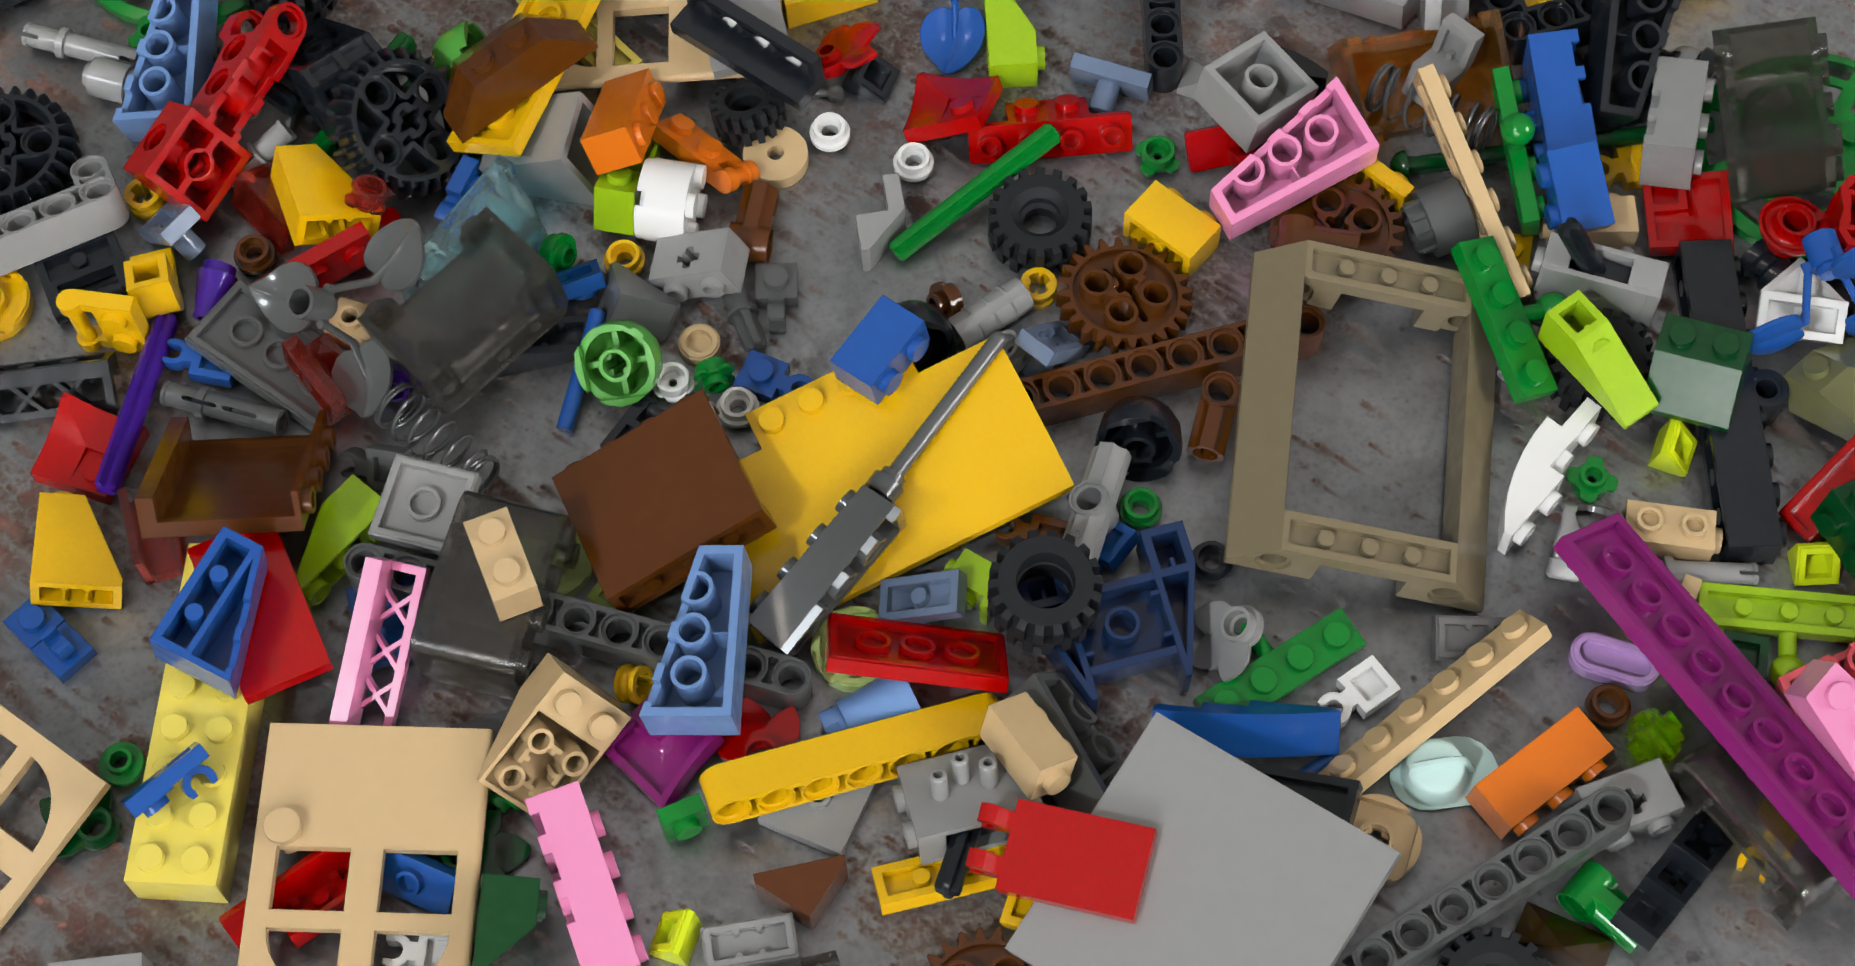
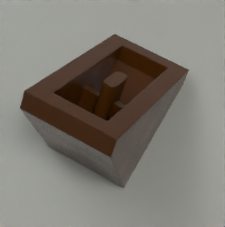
[753,854,848,931]

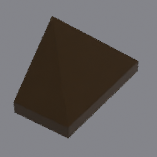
[1514,901,1615,966]

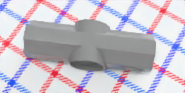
[1063,441,1132,561]

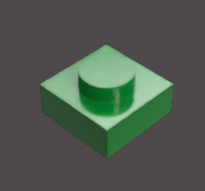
[656,793,709,842]

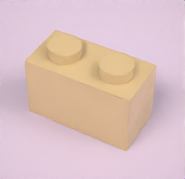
[463,506,543,622]

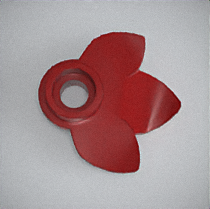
[815,21,881,79]
[715,697,800,761]

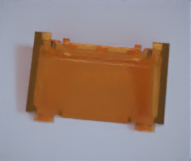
[1327,8,1519,144]

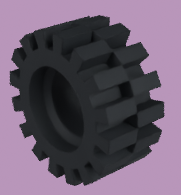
[708,78,787,147]

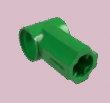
[1556,860,1639,954]

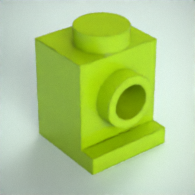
[942,548,993,625]

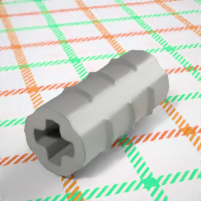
[949,277,1034,352]

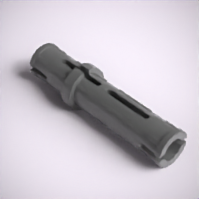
[160,380,289,436]

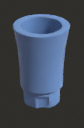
[817,678,921,734]

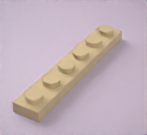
[1412,63,1533,304]
[1318,609,1553,793]

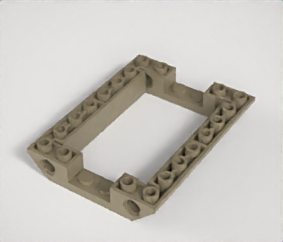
[1223,240,1496,613]

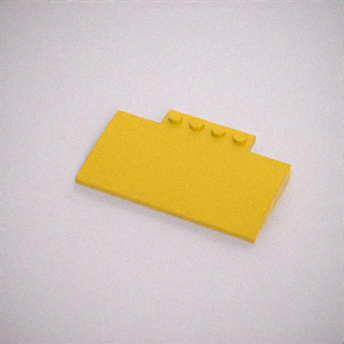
[740,339,1075,644]

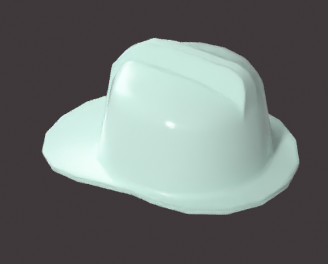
[1390,736,1498,811]

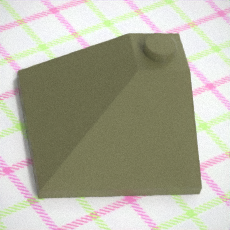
[1784,337,1855,441]

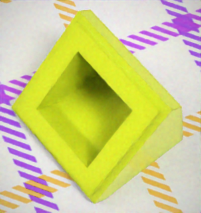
[1647,419,1698,477]
[1787,542,1841,586]
[648,908,703,966]

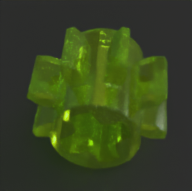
[1625,708,1685,764]

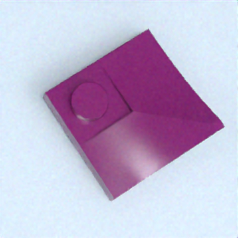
[603,696,725,809]

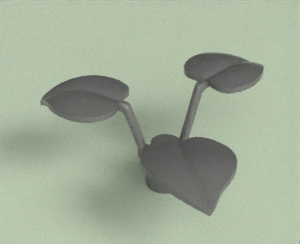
[249,218,425,418]

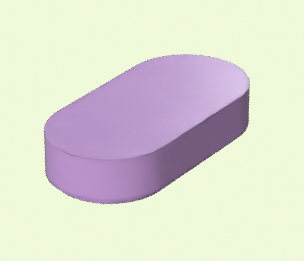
[1568,632,1659,692]

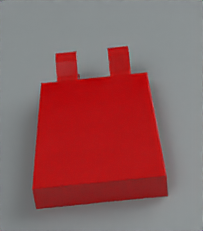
[965,798,1157,924]

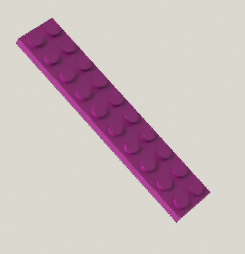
[1553,512,1855,900]

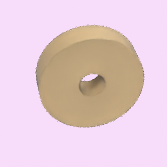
[743,126,809,189]

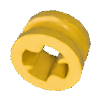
[124,179,165,219]
[1020,267,1057,310]
[614,664,653,705]

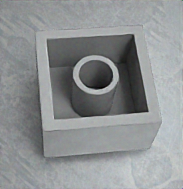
[1193,31,1319,154]

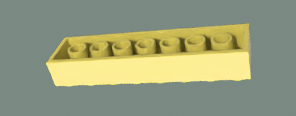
[123,543,265,903]

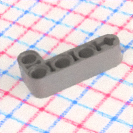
[0,155,130,277]

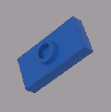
[382,853,456,914]

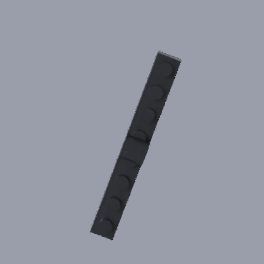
[1671,239,1789,565]

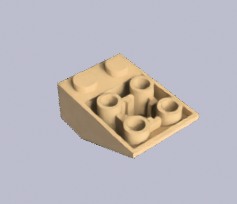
[476,652,631,814]

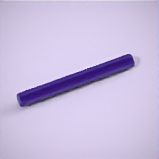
[94,313,178,495]

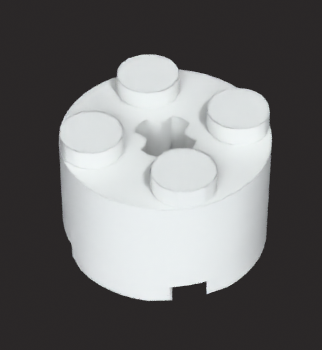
[634,158,708,242]

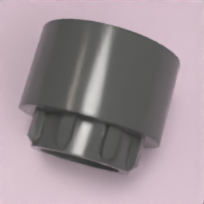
[1400,176,1479,258]

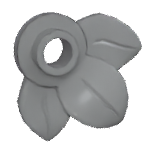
[1193,600,1264,682]

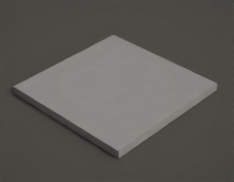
[1005,712,1401,966]

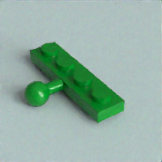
[1491,66,1545,237]
[1450,236,1566,404]
[1193,605,1367,708]

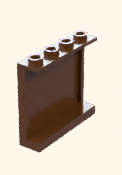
[552,389,777,613]
[134,410,337,538]

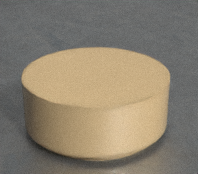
[678,324,722,367]

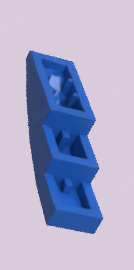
[1152,700,1342,758]

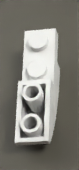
[1497,397,1602,555]

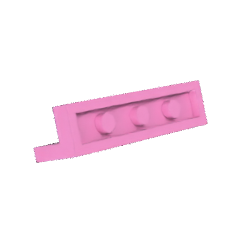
[329,557,430,726]

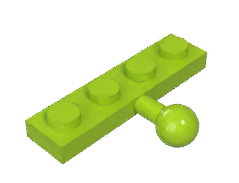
[1696,582,1855,685]

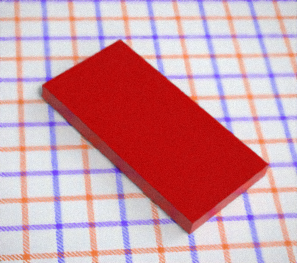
[187,532,334,705]
[826,613,1009,694]

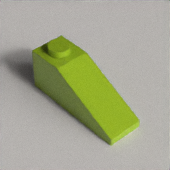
[983,0,1045,88]

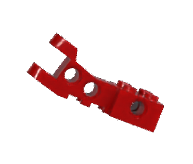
[123,2,307,222]

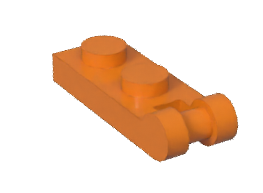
[652,113,760,194]

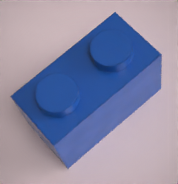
[1535,140,1615,233]
[829,295,930,405]

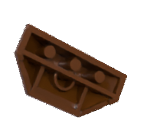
[443,13,598,143]

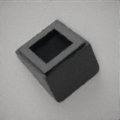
[841,56,900,104]

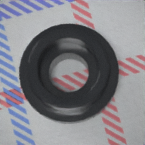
[1192,541,1233,584]

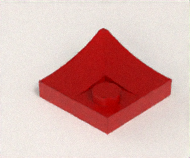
[903,72,1003,143]
[1641,170,1735,256]
[30,392,150,505]

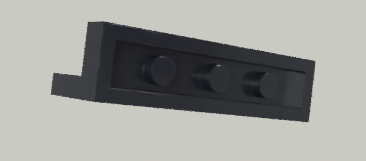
[670,0,826,112]
[0,351,119,424]

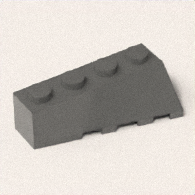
[748,484,906,657]
[1006,671,1124,814]

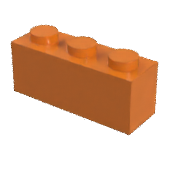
[580,68,666,176]
[1465,706,1614,840]

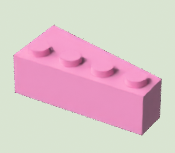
[1209,77,1380,241]
[1784,659,1855,782]

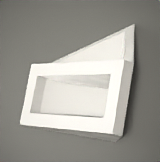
[1755,257,1849,345]

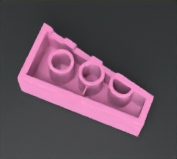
[524,781,649,966]

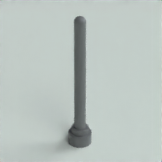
[865,331,1007,504]

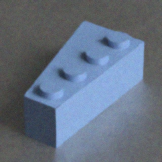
[112,0,219,142]
[639,545,753,735]

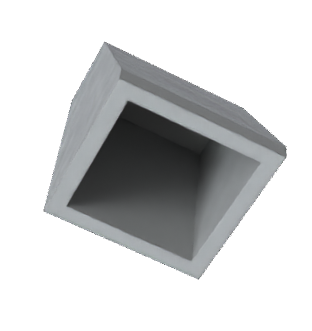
[479,91,600,206]

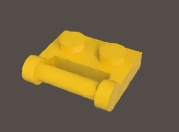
[56,289,150,354]

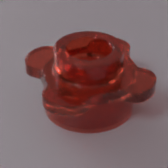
[344,174,392,215]

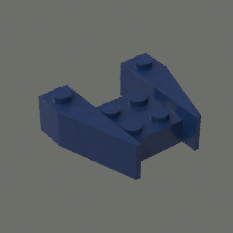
[1018,520,1195,715]

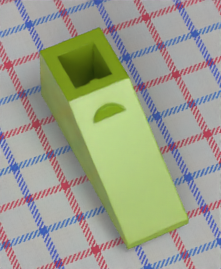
[594,138,663,236]
[1537,290,1659,430]
[296,474,383,608]

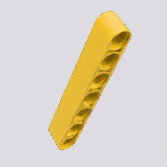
[699,692,999,825]

